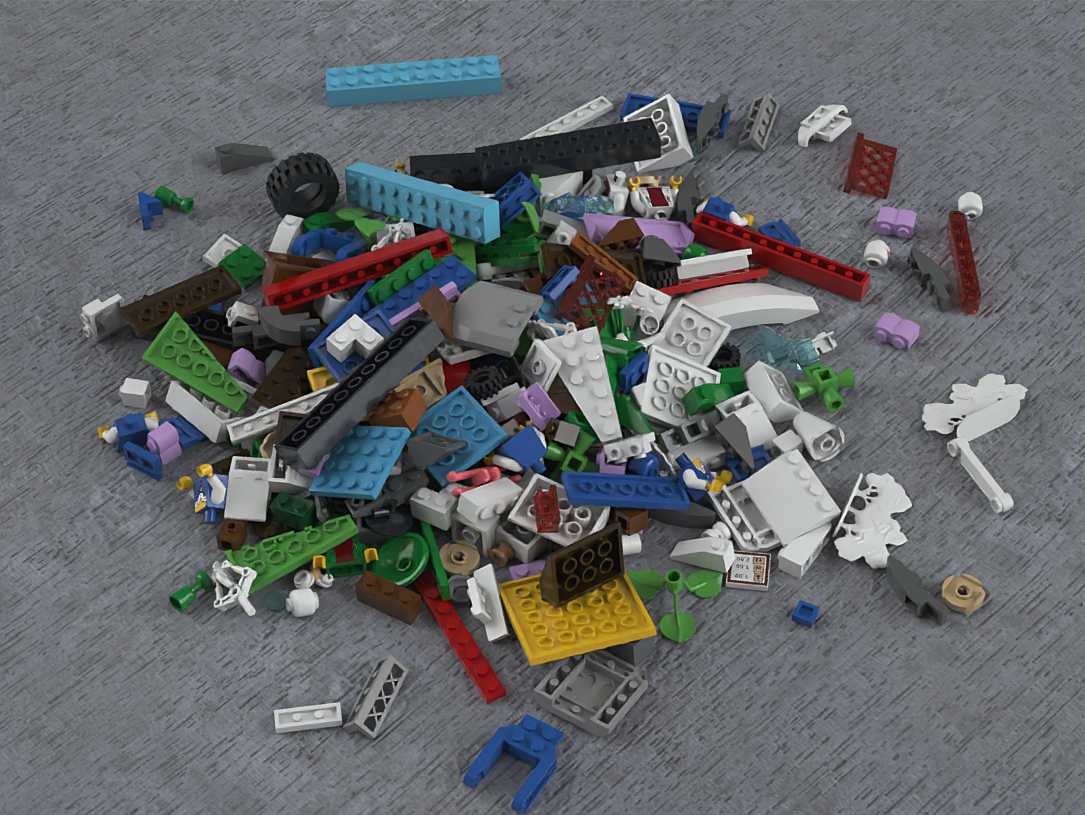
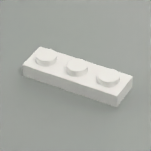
[274,702,343,733]

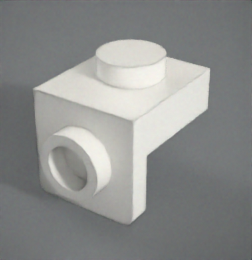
[226,301,258,327]

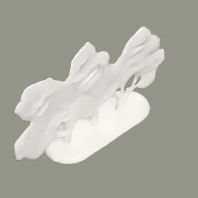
[922,374,1028,441]
[832,473,912,569]

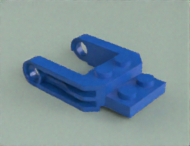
[291,228,366,263]
[463,714,564,815]

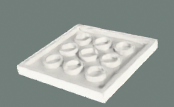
[638,345,721,440]

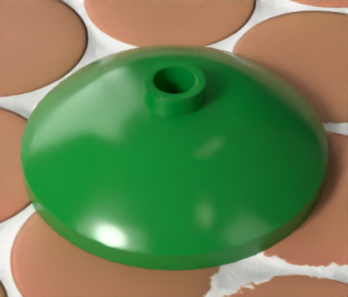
[372,532,429,587]

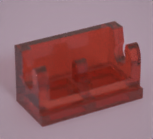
[533,484,560,533]

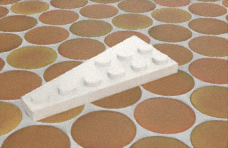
[542,326,623,445]

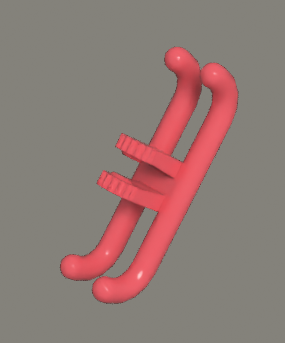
[446,465,522,498]

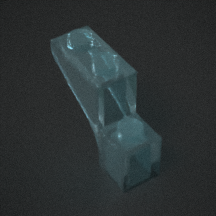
[543,192,614,219]
[756,324,820,370]

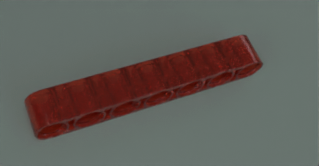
[947,211,981,315]

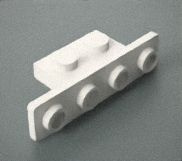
[467,564,509,643]

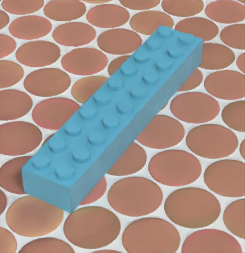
[325,55,501,107]
[345,162,500,244]

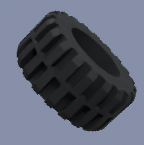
[266,152,340,220]

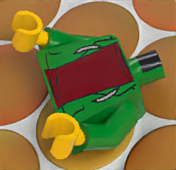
[313,536,378,578]

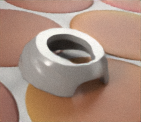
[448,575,471,604]

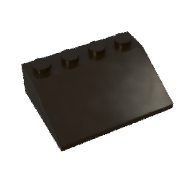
[539,521,625,609]

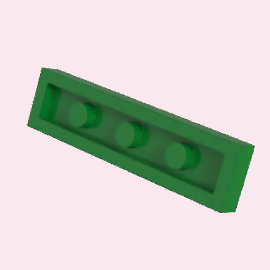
[475,237,545,255]
[367,249,436,307]
[475,253,530,266]

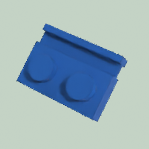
[758,218,801,247]
[539,265,580,300]
[619,351,649,396]
[158,415,205,450]
[123,441,163,481]
[725,444,771,483]

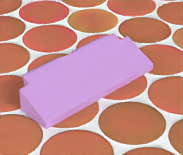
[583,213,695,257]

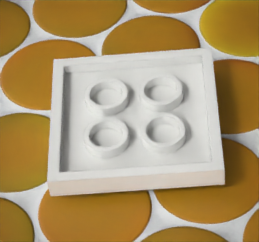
[652,298,732,367]

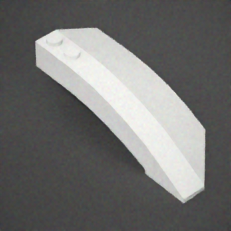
[661,283,820,330]

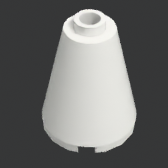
[793,412,844,462]

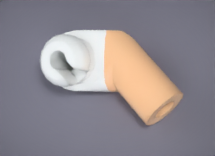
[310,564,334,588]

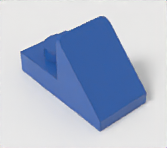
[138,192,163,230]

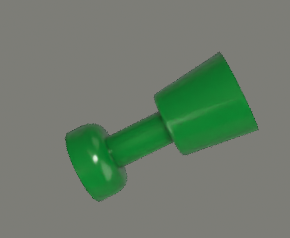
[154,185,194,214]
[168,571,213,612]

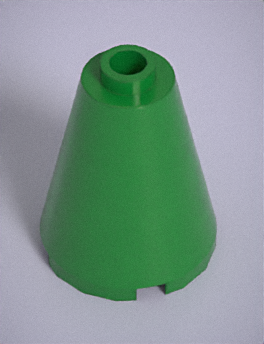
[600,337,646,375]

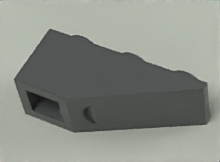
[714,413,755,476]

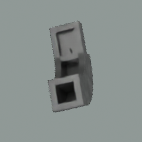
[259,306,321,346]

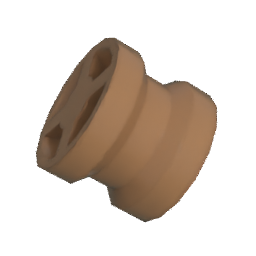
[489,541,515,567]

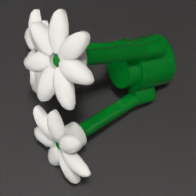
[601,296,653,341]

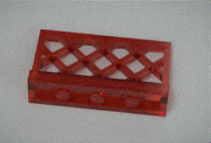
[843,132,897,199]
[554,254,627,334]

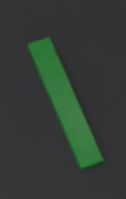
[416,518,450,601]

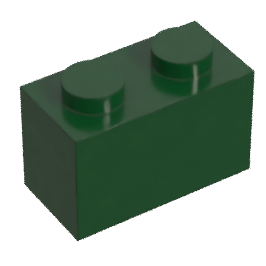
[270,491,319,531]

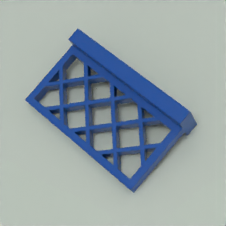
[490,171,543,230]

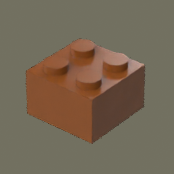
[368,388,428,433]

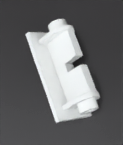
[795,331,837,361]

